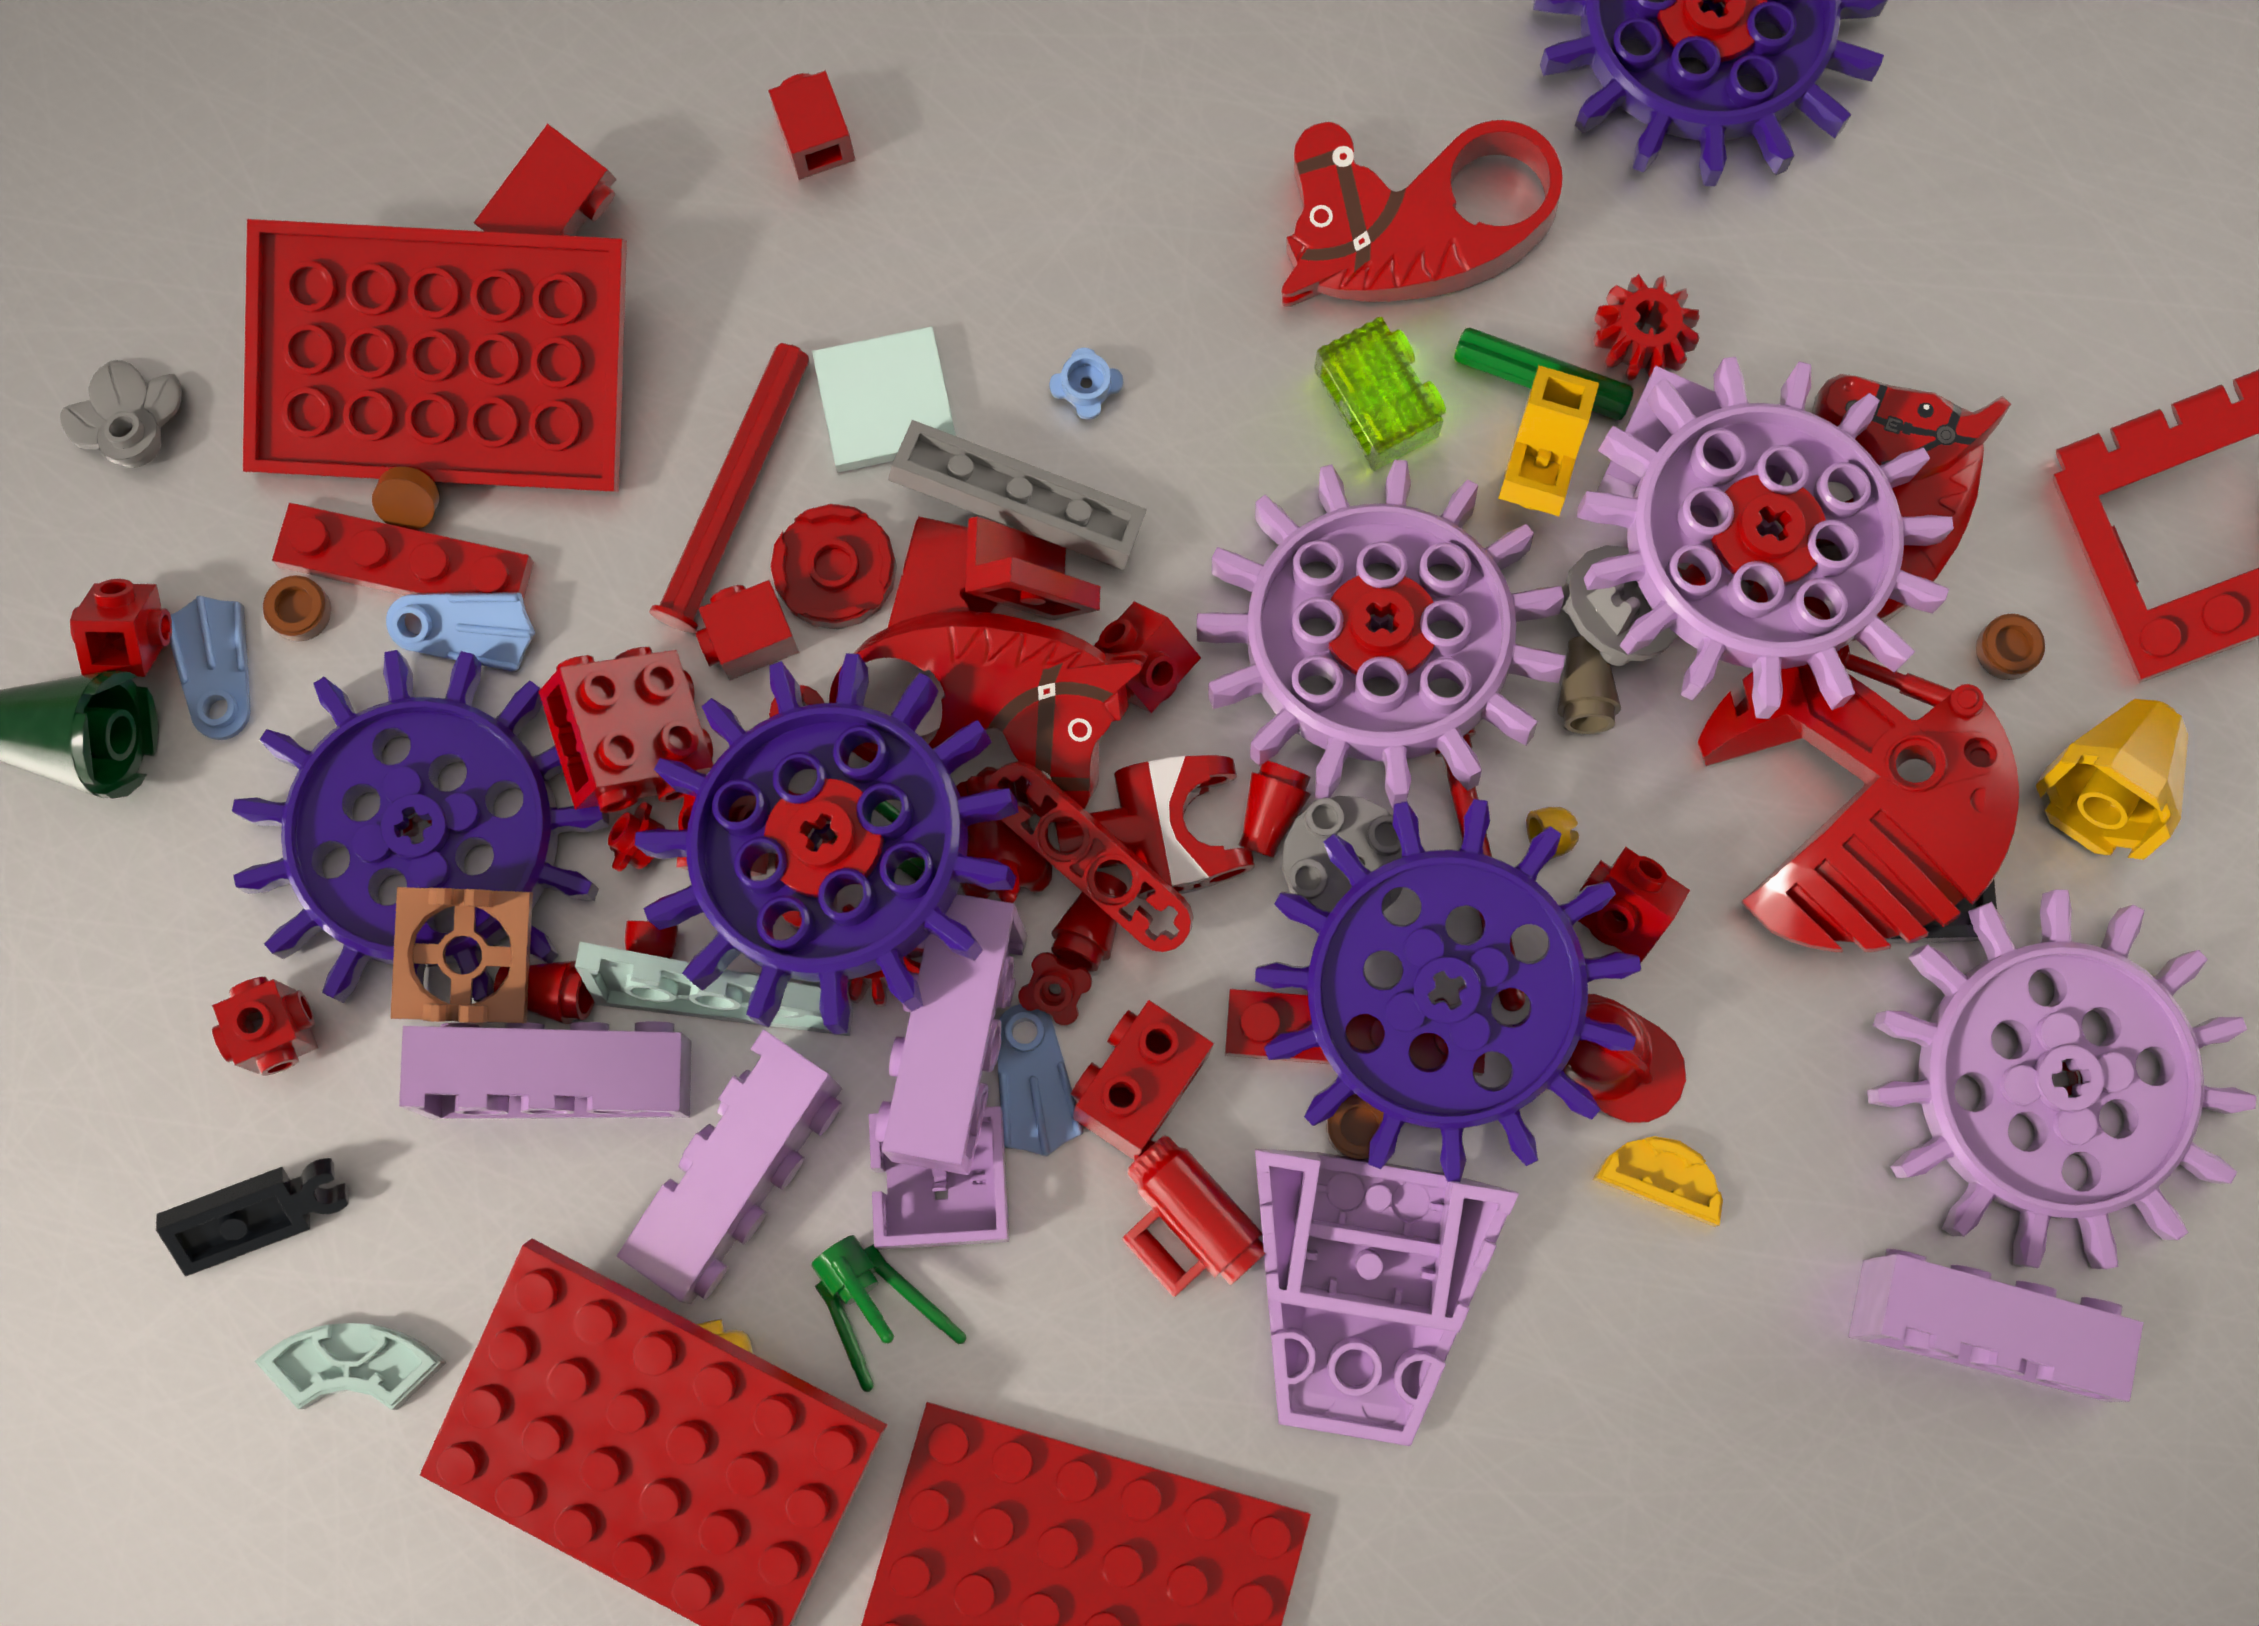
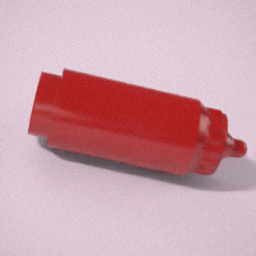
[1121,1135,1266,1297]

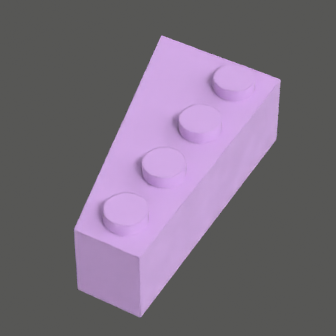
[875,894,1028,1175]
[399,1021,691,1119]
[617,1029,842,1304]
[1848,1249,2144,1402]

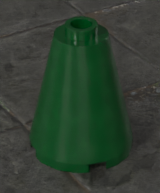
[0,670,158,799]

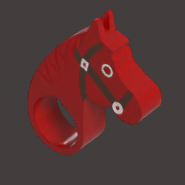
[1282,120,1563,307]
[829,611,1148,823]

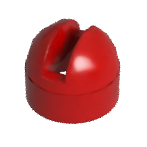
[624,921,678,959]

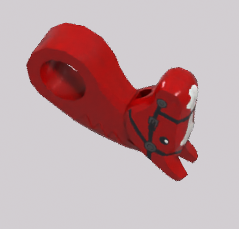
[1804,374,2011,641]

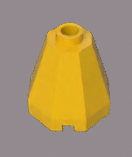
[2035,699,2188,860]

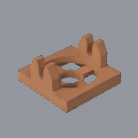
[391,887,533,1023]

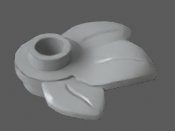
[60,360,182,468]

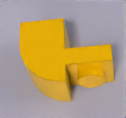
[1498,365,1599,516]

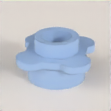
[1049,348,1123,420]

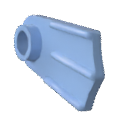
[386,592,535,671]
[170,595,250,740]
[997,1004,1083,1157]

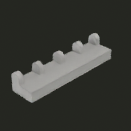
[888,420,1147,570]

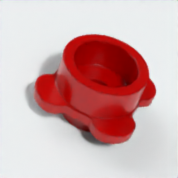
[608,802,665,872]
[1018,952,1092,1025]

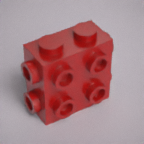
[538,647,713,813]

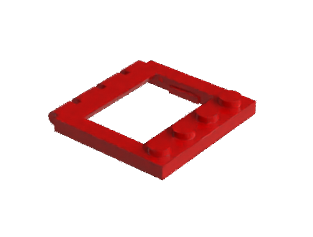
[2052,370,2259,683]

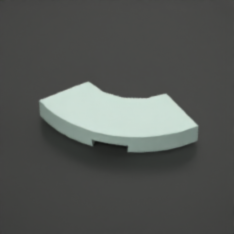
[255,1323,446,1410]

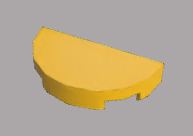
[1593,1136,1723,1227]

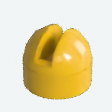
[1526,807,1579,859]

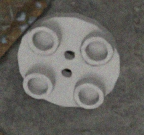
[1562,545,1682,666]
[1282,796,1403,912]

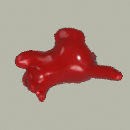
[956,766,1052,903]

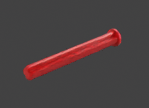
[649,343,809,633]

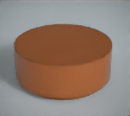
[372,467,439,530]
[263,575,331,642]
[1976,614,2045,680]
[1326,1094,1383,1160]

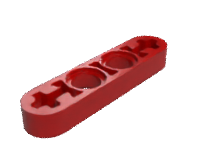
[986,761,1193,952]

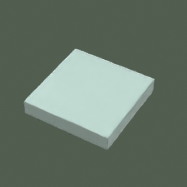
[812,326,956,472]

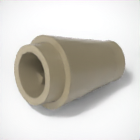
[1557,636,1621,734]

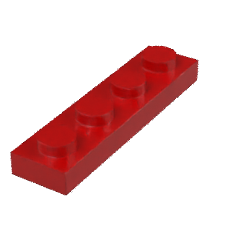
[272,502,534,600]
[1225,989,1485,1076]

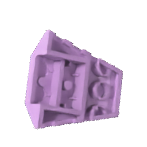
[1255,1149,1519,1446]

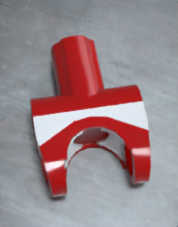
[1055,755,1255,899]

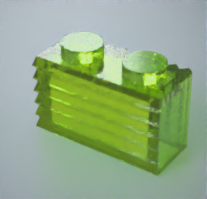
[1314,317,1446,471]

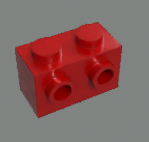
[473,124,617,236]
[1070,1000,1214,1160]

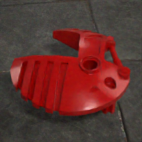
[1698,644,2019,953]

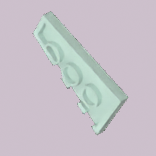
[575,942,854,1036]

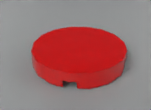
[770,504,897,629]

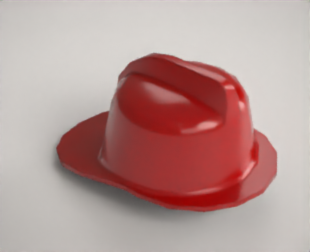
[1563,994,1686,1123]

